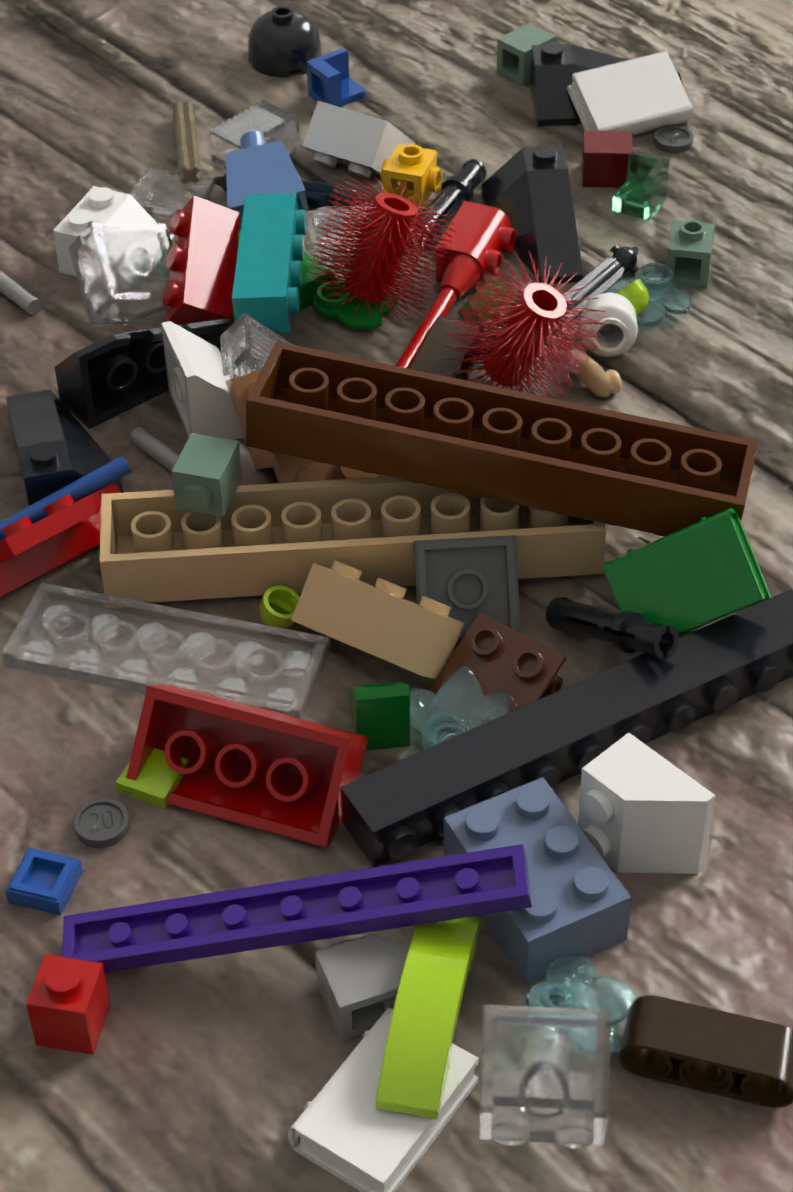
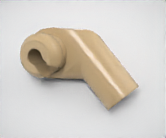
[564,349,622,398]

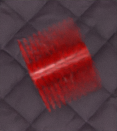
[306,175,457,322]
[443,251,607,398]

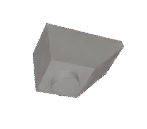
[315,934,409,1042]

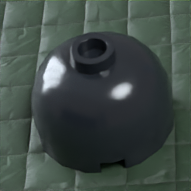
[248,6,322,78]

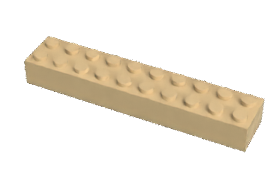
[99,477,606,605]

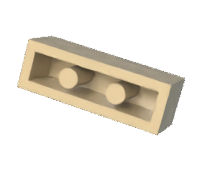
[291,560,464,679]

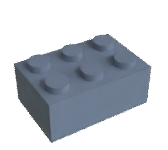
[444,777,631,984]

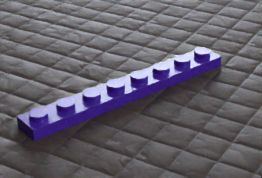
[61,844,532,973]

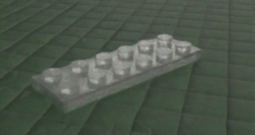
[2,583,330,719]

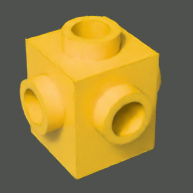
[381,144,442,211]

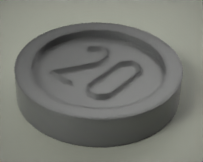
[654,125,693,153]
[73,798,130,848]

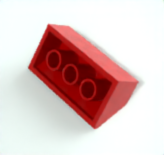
[123,684,369,847]

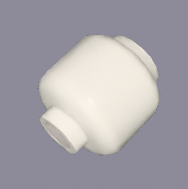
[580,292,638,357]

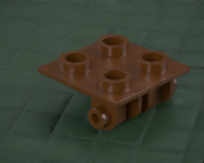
[425,612,566,727]

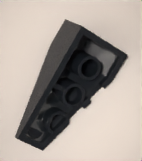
[530,42,684,126]
[481,144,584,284]
[54,318,237,429]
[6,389,124,506]

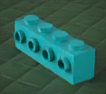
[232,193,307,335]

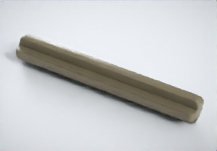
[173,100,201,184]

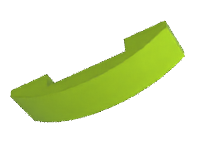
[375,917,481,1120]

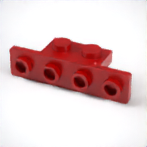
[0,483,121,597]

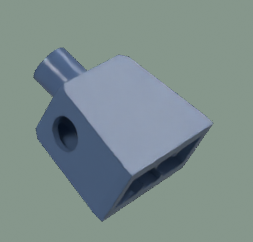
[226,131,309,230]

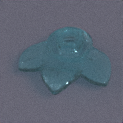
[605,263,691,327]
[409,666,510,750]
[525,955,638,1055]

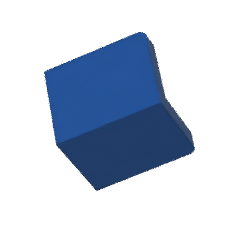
[306,48,365,107]

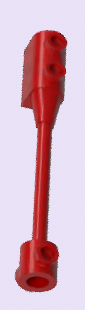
[395,201,516,369]

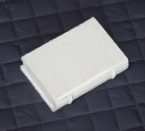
[567,51,693,136]
[288,1008,479,1192]

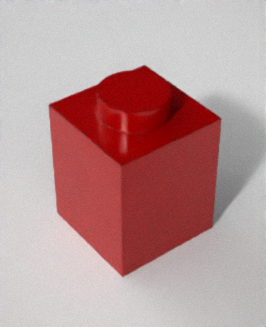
[26,954,111,1055]

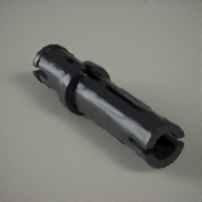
[412,159,487,247]
[546,597,679,659]

